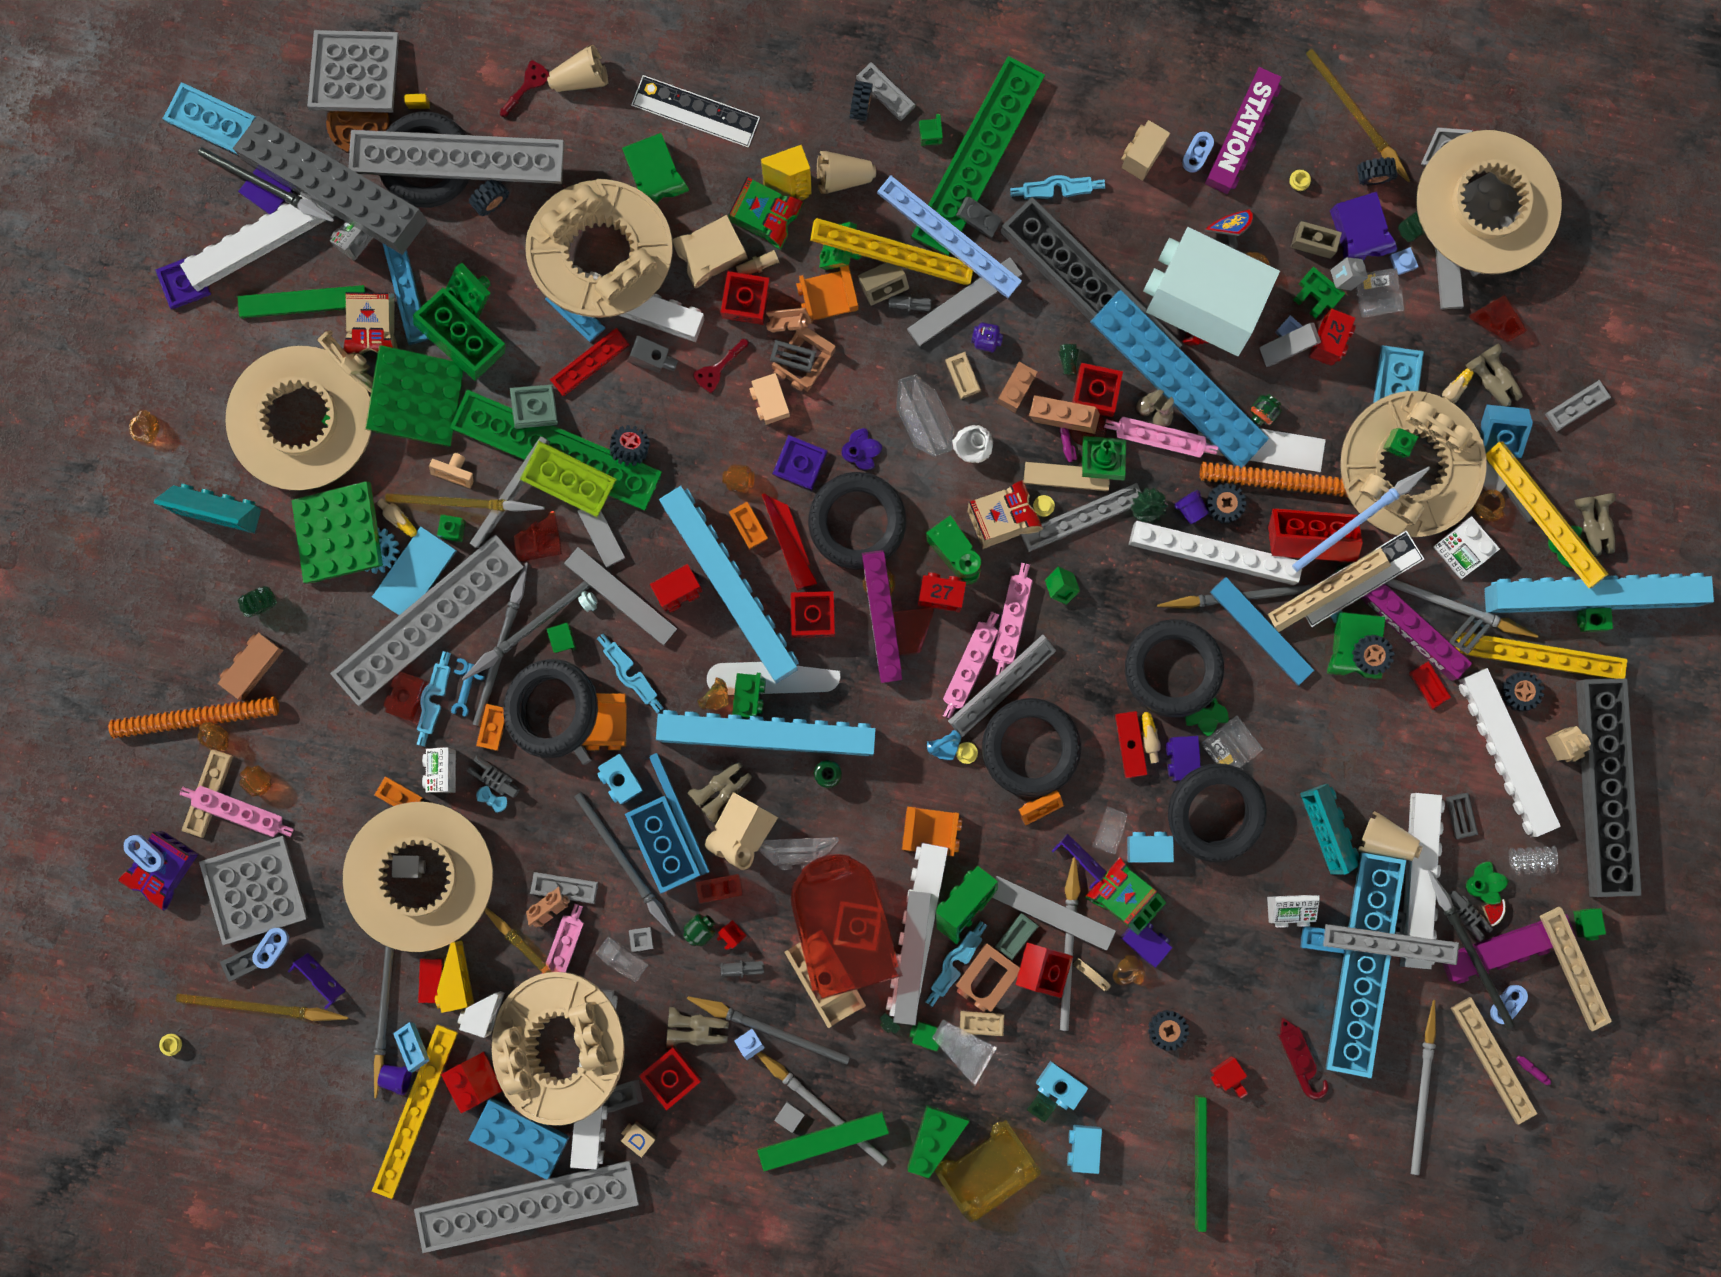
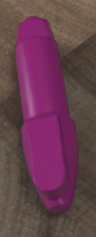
[1060,427,1077,462]
[1516,1056,1551,1085]

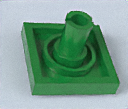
[819,222,862,270]
[446,263,491,318]
[1082,436,1126,480]

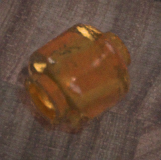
[722,464,755,493]
[239,765,273,797]

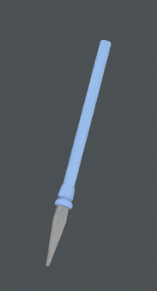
[1292,467,1430,572]

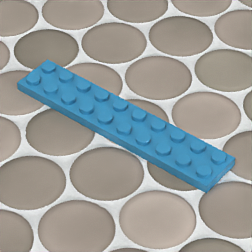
[1090,290,1269,468]

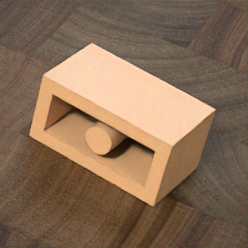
[749,373,790,425]

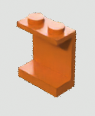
[796,265,858,321]
[581,693,627,751]
[902,806,962,856]

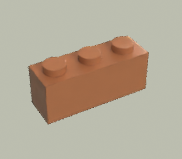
[1029,395,1100,434]
[218,632,284,701]

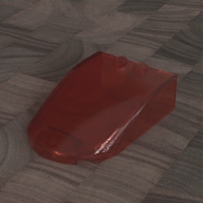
[791,854,903,1000]

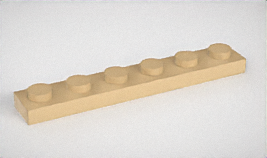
[1268,547,1391,632]
[1540,907,1612,1031]
[1451,997,1537,1125]

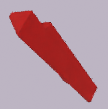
[762,493,817,591]

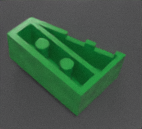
[936,866,998,944]
[907,1105,969,1178]

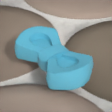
[476,786,507,813]

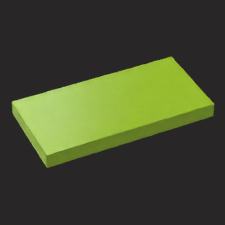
[520,441,616,517]

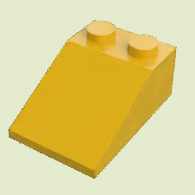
[435,941,474,1013]

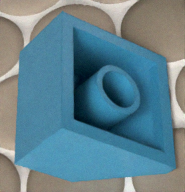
[1480,405,1533,458]

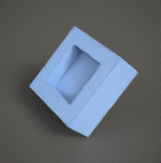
[1389,247,1418,276]
[1275,315,1303,337]
[735,1029,765,1060]

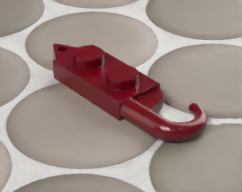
[1278,1018,1328,1100]

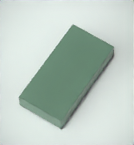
[995,913,1039,961]

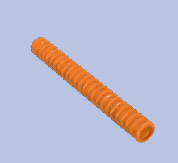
[1200,462,1349,498]
[108,696,279,739]

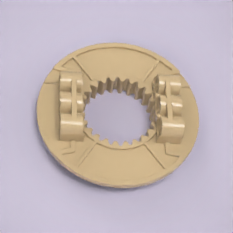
[1417,130,1562,274]
[526,179,672,318]
[226,346,372,491]
[1341,391,1486,537]
[343,802,493,952]
[492,972,624,1125]

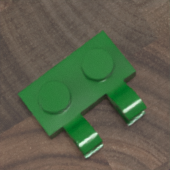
[1293,266,1346,319]

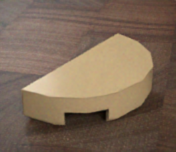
[1073,958,1111,991]

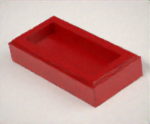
[1409,661,1451,709]
[418,959,443,1003]

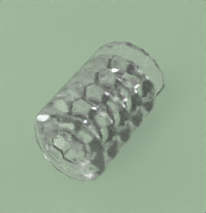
[1508,846,1558,875]

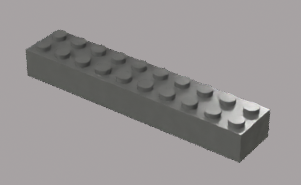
[233,116,427,255]
[1001,197,1182,349]
[1576,678,1641,897]

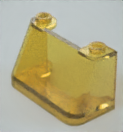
[934,1120,1041,1222]

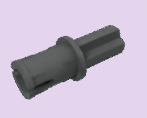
[889,295,931,312]
[721,960,764,978]

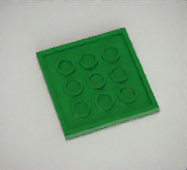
[365,345,463,447]
[292,481,383,584]

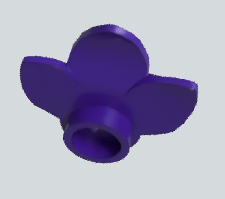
[841,428,883,470]

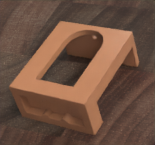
[772,327,836,392]
[955,943,1020,1012]

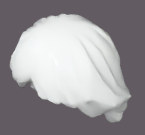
[952,425,993,463]

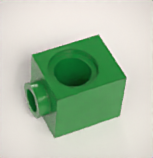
[1383,428,1418,458]
[437,515,466,542]
[1577,608,1613,632]
[1573,908,1606,941]
[909,1021,944,1051]

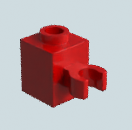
[1210,1056,1248,1099]

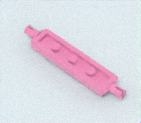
[1104,417,1218,457]
[992,563,1033,676]
[943,612,999,719]
[179,786,294,838]
[542,904,584,974]

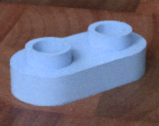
[1182,132,1214,173]
[124,835,164,872]
[253,928,289,968]
[1490,985,1528,1024]

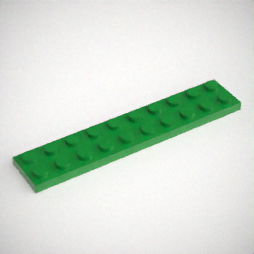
[911,56,1045,256]
[450,390,662,512]

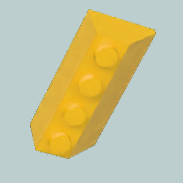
[761,145,812,200]

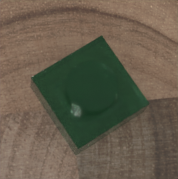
[879,1012,901,1034]
[1027,1092,1058,1123]

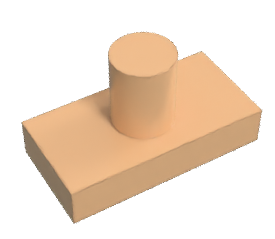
[429,453,474,489]

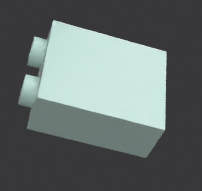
[1143,227,1280,356]

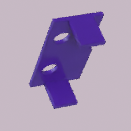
[1052,834,1106,889]
[288,953,345,1009]

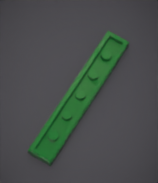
[238,285,366,318]
[1195,1095,1207,1232]
[757,1111,889,1171]

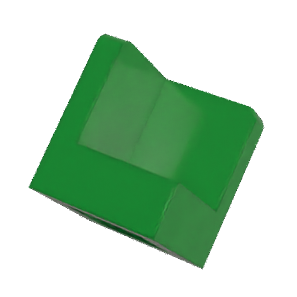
[919,114,943,146]
[1045,566,1080,605]
[547,623,577,653]

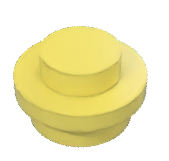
[1289,170,1311,191]
[1033,495,1055,517]
[956,742,978,764]
[159,1034,182,1056]

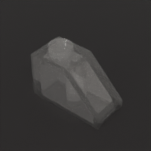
[1092,806,1128,855]
[595,936,648,982]

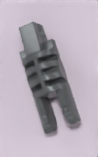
[467,755,520,798]
[1448,891,1493,942]

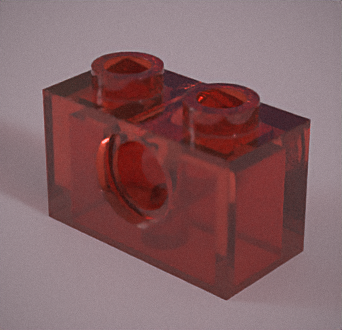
[384,671,428,722]
[696,874,744,904]

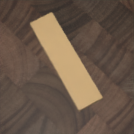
[1024,462,1109,491]
[182,749,233,838]

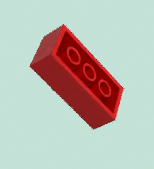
[1268,509,1363,562]

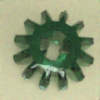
[1398,211,1425,242]
[1130,487,1168,524]
[237,586,277,617]

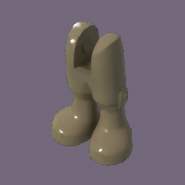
[1465,343,1523,407]
[1136,390,1174,427]
[1574,493,1616,556]
[687,762,752,824]
[666,1007,729,1049]

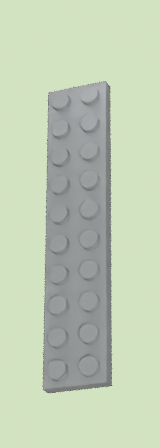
[348,130,564,184]
[330,535,524,706]
[414,1161,639,1253]

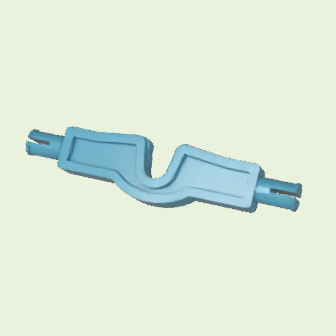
[1010,175,1105,199]
[597,633,664,713]
[416,651,451,747]
[925,921,987,1007]

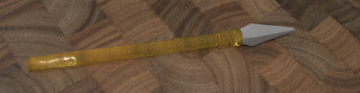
[385,493,545,512]

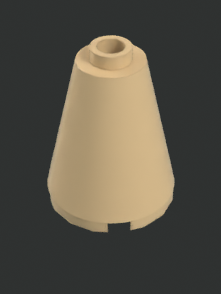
[547,45,608,92]
[817,151,876,194]
[1359,811,1423,861]

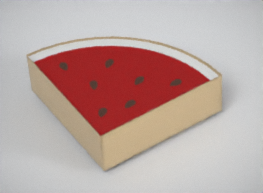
[1482,899,1506,927]

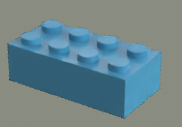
[625,796,701,894]
[469,1098,570,1180]

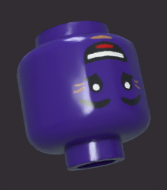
[971,322,1003,352]

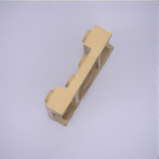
[785,930,866,1028]

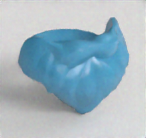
[927,730,961,760]

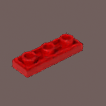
[1115,711,1147,778]

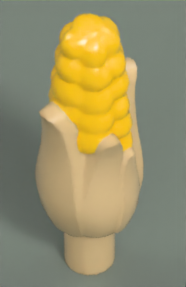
[1442,369,1474,404]
[376,498,417,537]
[1142,712,1161,763]

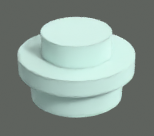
[578,591,598,612]

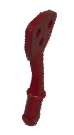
[499,60,550,117]
[693,338,749,393]

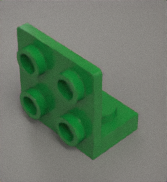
[732,672,766,718]

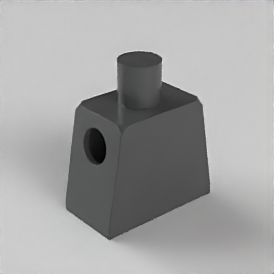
[627,336,678,373]

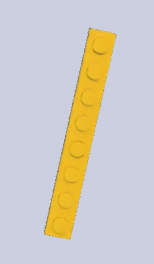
[810,218,973,286]
[1486,441,1609,588]
[1454,632,1627,679]
[372,1024,458,1199]

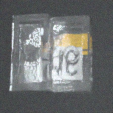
[1355,268,1404,317]
[1200,716,1263,768]

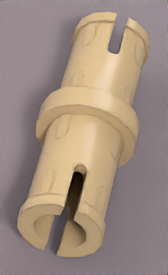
[736,250,780,275]

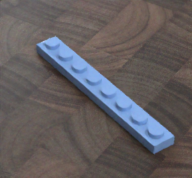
[877,176,1022,299]

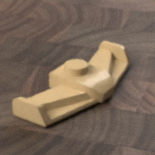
[318,330,374,393]

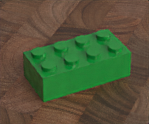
[413,287,505,381]

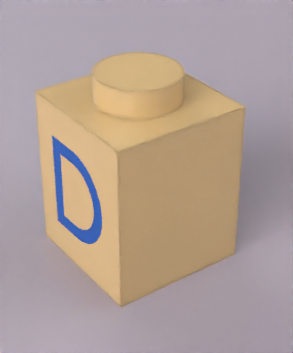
[621,1121,657,1158]

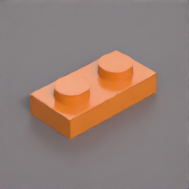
[729,502,768,550]
[476,704,505,751]
[374,776,424,806]
[1019,790,1064,826]

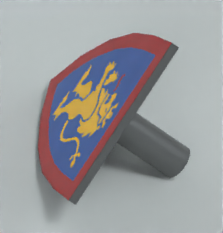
[1205,209,1253,249]

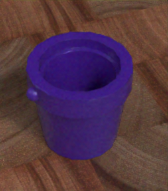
[1174,490,1209,524]
[378,1065,412,1096]

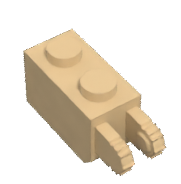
[1546,726,1591,762]

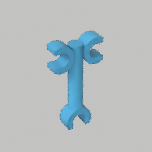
[451,658,485,717]

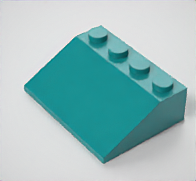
[154,484,261,534]
[1300,784,1360,875]

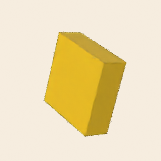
[405,94,430,109]

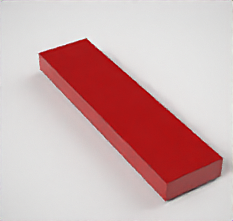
[550,328,630,397]

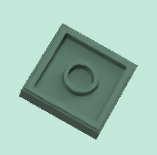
[510,385,558,429]

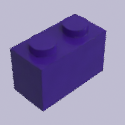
[1166,736,1200,781]
[1120,922,1172,968]

